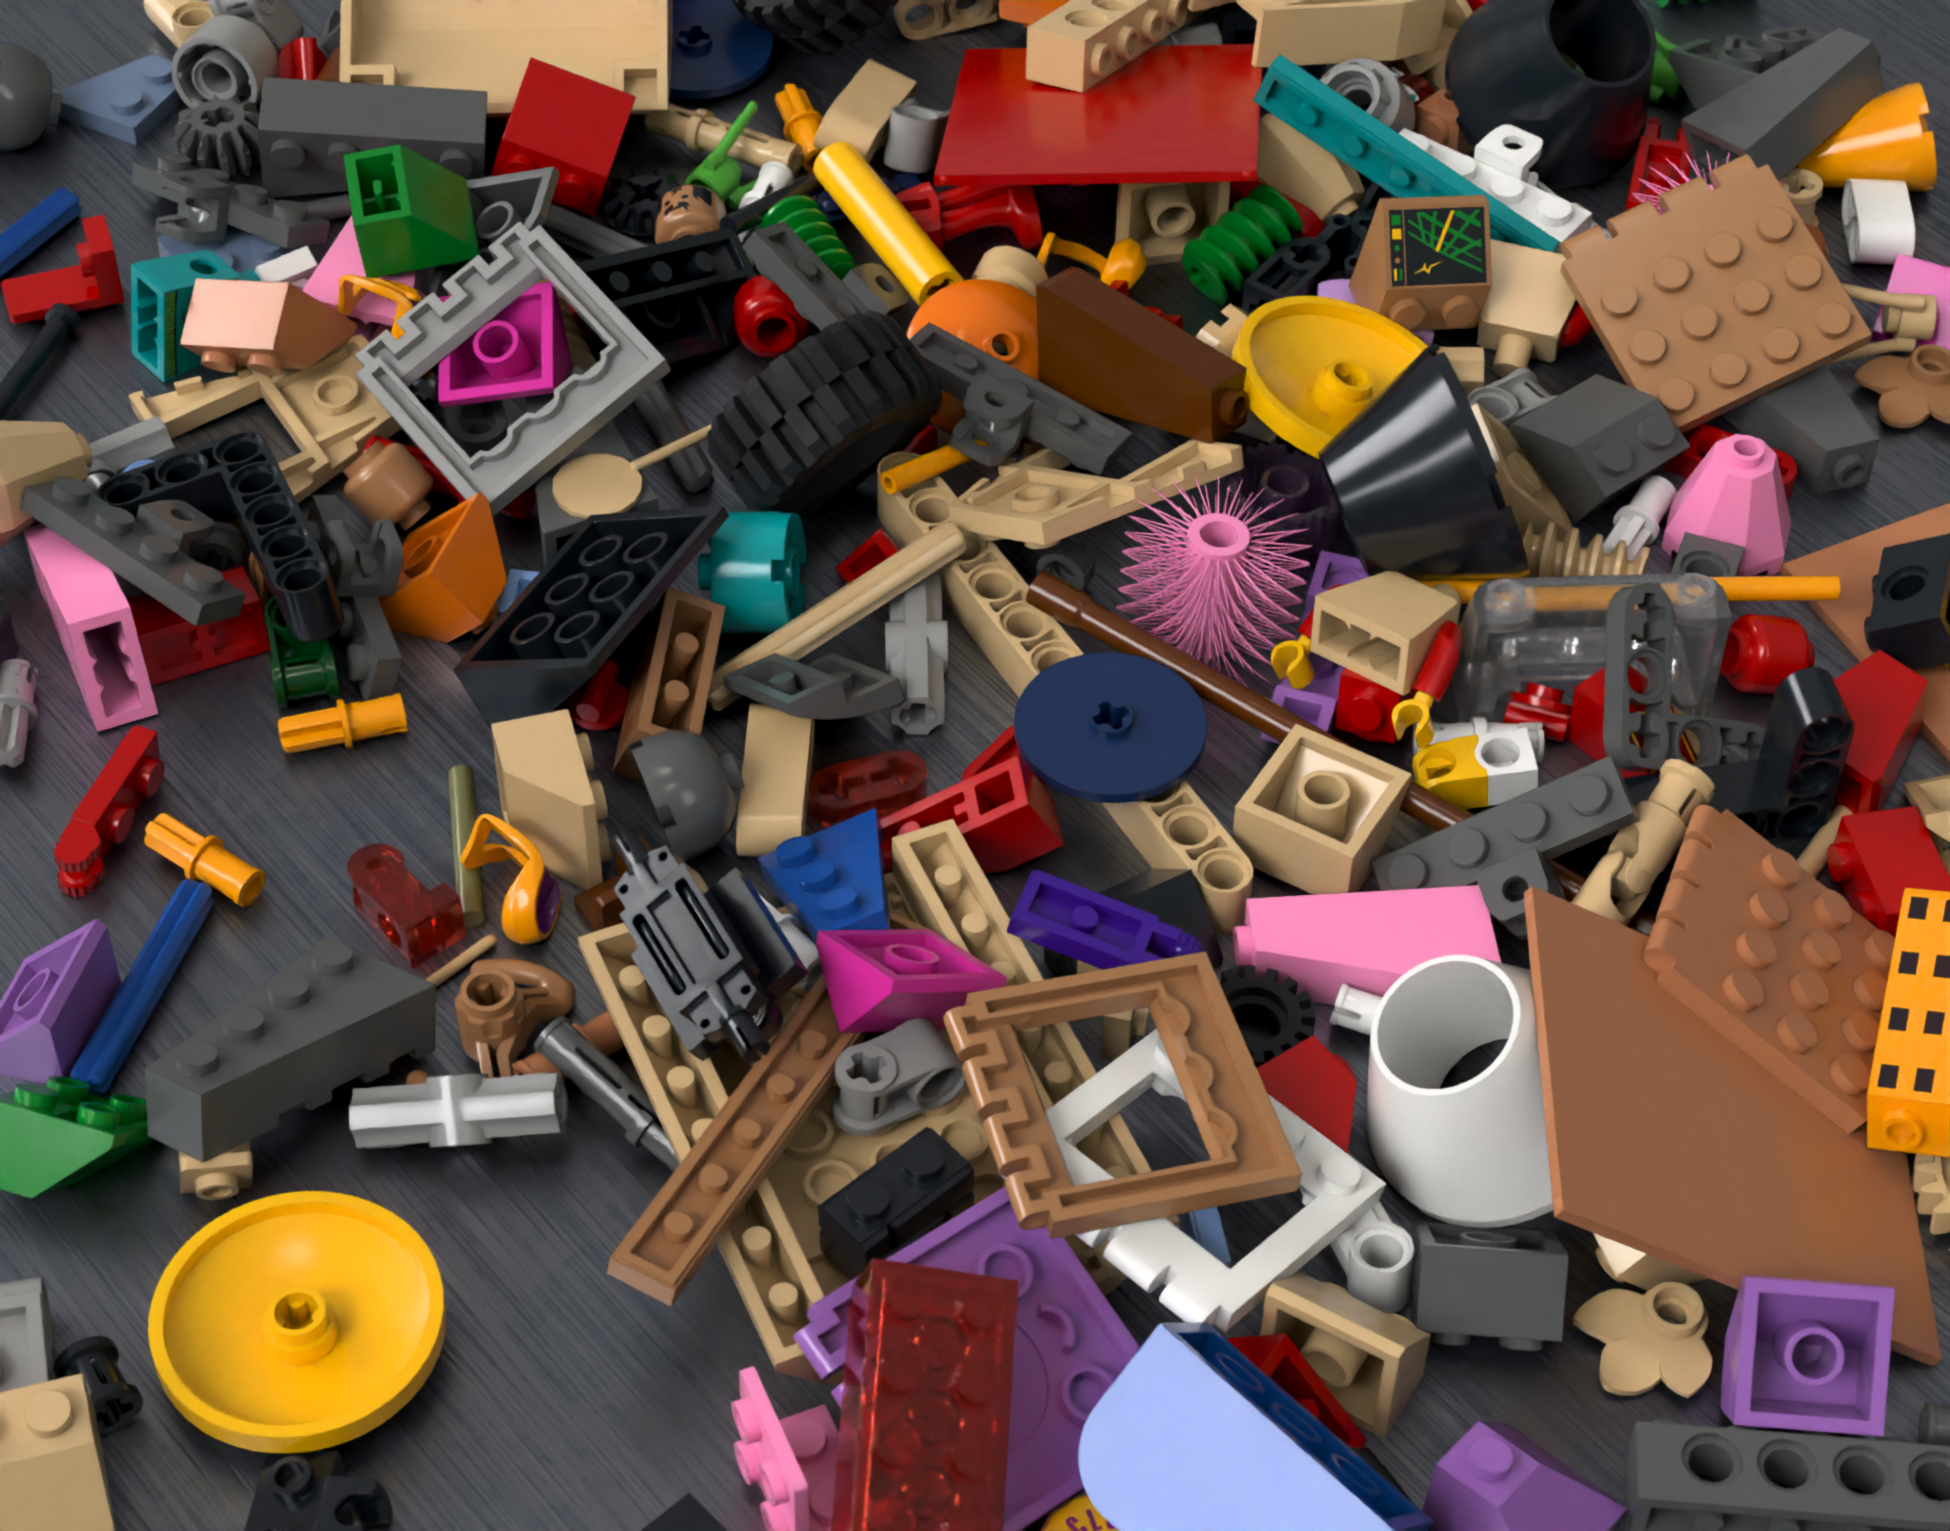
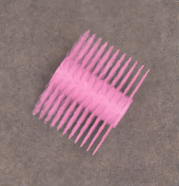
[1116,476,1312,688]

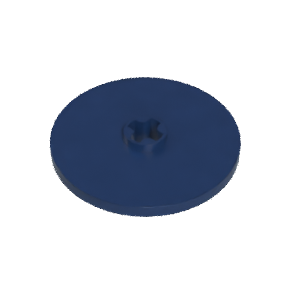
[670,0,773,99]
[1014,652,1207,803]

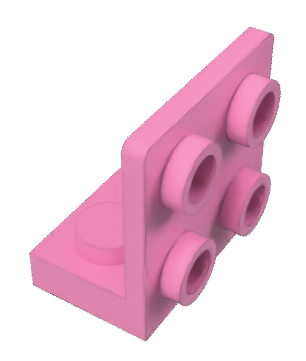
[731,1366,881,1531]

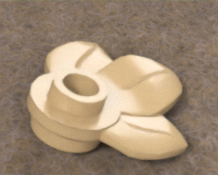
[1573,1282,1713,1398]

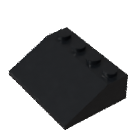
[453,506,729,728]

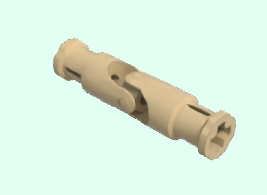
[1571,759,1715,927]

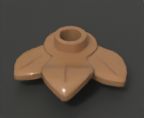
[1853,345,1950,428]

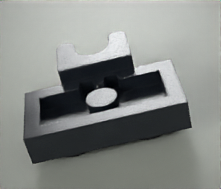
[244,1451,393,1531]

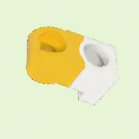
[1412,727,1538,811]

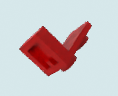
[1,215,125,324]

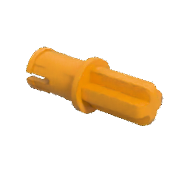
[775,83,823,174]
[278,693,408,753]
[144,813,266,907]

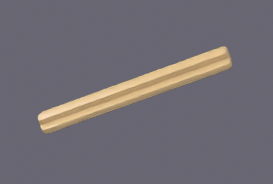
[707,521,967,711]

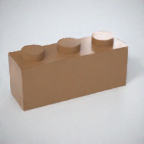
[612,586,726,783]

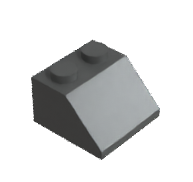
[1508,374,1691,524]
[1411,1219,1569,1351]

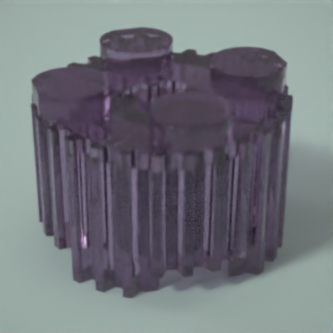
[1222,440,1342,580]

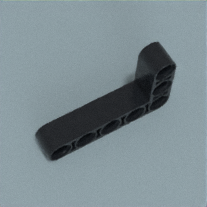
[96,431,345,642]
[1553,667,1854,872]

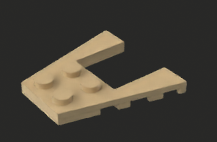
[128,334,402,531]
[948,439,1244,549]

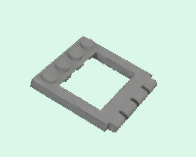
[354,221,671,517]

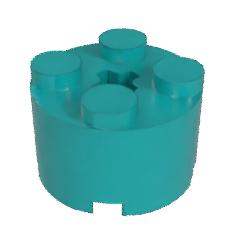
[698,511,807,635]

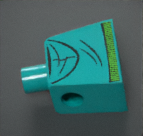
[131,250,261,383]

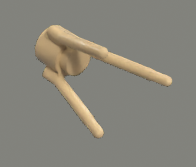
[1826,283,1936,365]

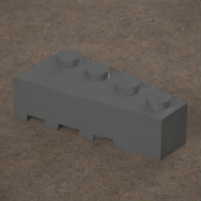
[258,77,488,198]

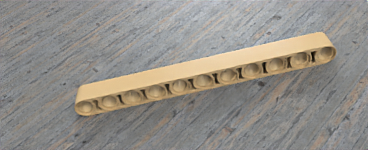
[877,451,1253,935]

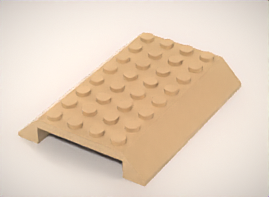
[578,819,1180,1386]

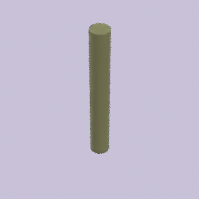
[448,765,484,928]

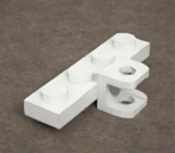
[1398,124,1593,254]

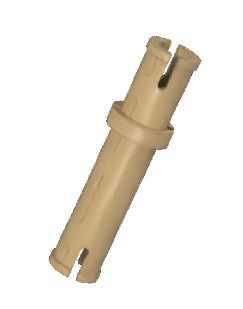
[645,103,803,177]

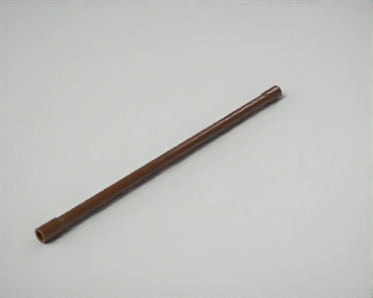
[1026,570,1656,936]

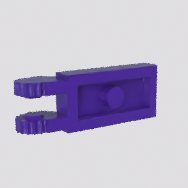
[1007,869,1204,970]

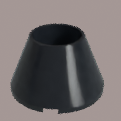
[1445,0,1656,191]
[1318,344,1530,579]

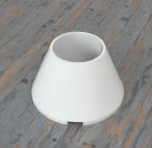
[1366,955,1553,1228]

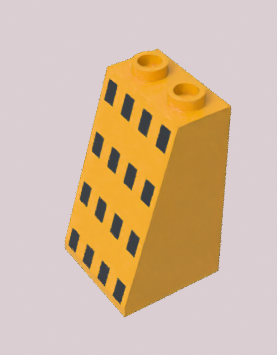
[1867,888,1950,1157]

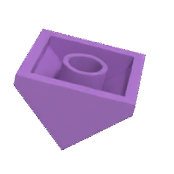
[0,918,121,1084]

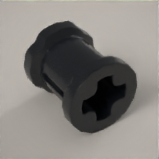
[53,1336,143,1436]

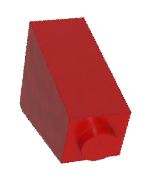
[1833,650,1928,814]

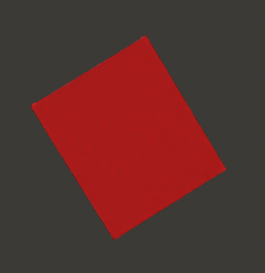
[934,44,1262,186]

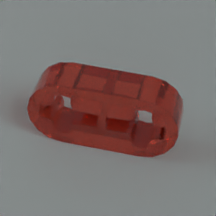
[809,750,927,828]

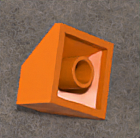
[377,492,508,643]

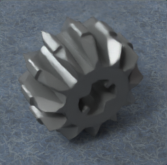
[173,95,261,179]

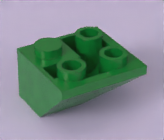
[0,1076,155,1198]

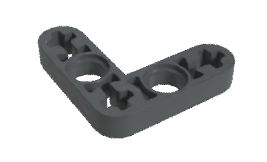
[1603,583,1766,774]

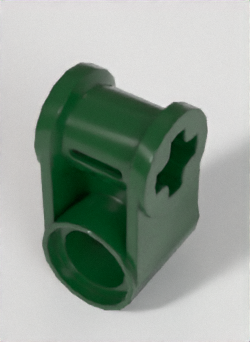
[265,597,341,709]

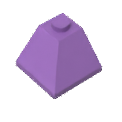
[1422,1420,1628,1531]

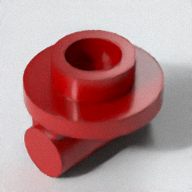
[277,37,327,80]
[567,660,629,730]
[1503,682,1572,743]

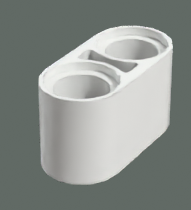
[1842,178,1915,265]

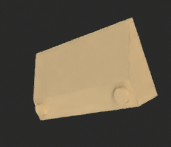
[340,0,673,118]

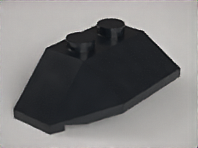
[576,227,757,366]

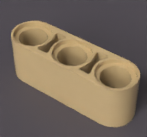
[813,58,918,163]
[736,703,815,857]

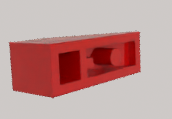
[880,755,1063,874]

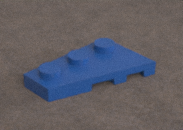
[757,808,891,942]

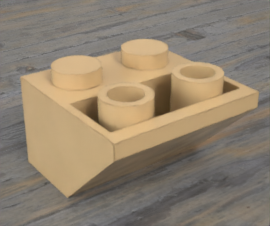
[491,709,612,890]

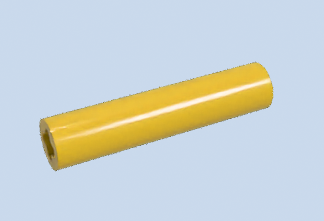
[814,141,964,307]

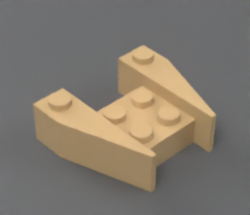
[1188,0,1446,68]

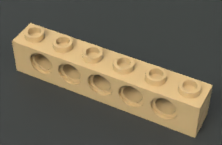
[1026,0,1210,93]

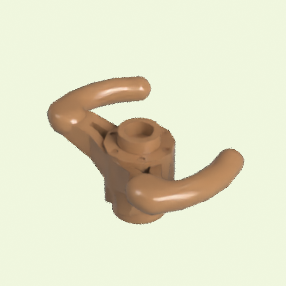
[405,958,576,1085]

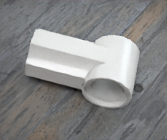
[1330,1200,1414,1314]

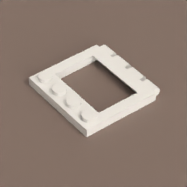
[999,1029,1386,1332]

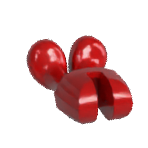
[895,181,1043,251]

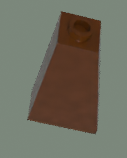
[1036,266,1249,444]

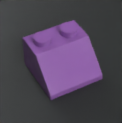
[1720,1275,1895,1437]

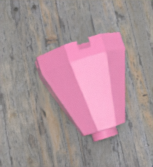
[1661,434,1791,577]

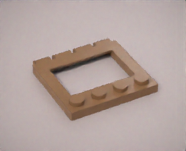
[943,952,1302,1239]

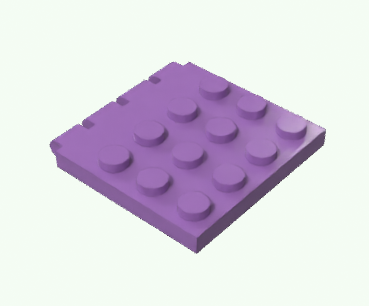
[793,1187,1140,1531]

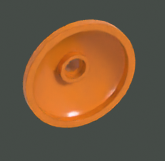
[906,279,1039,443]

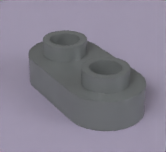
[437,386,508,458]

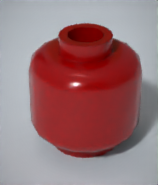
[733,275,809,359]
[1717,613,1815,696]

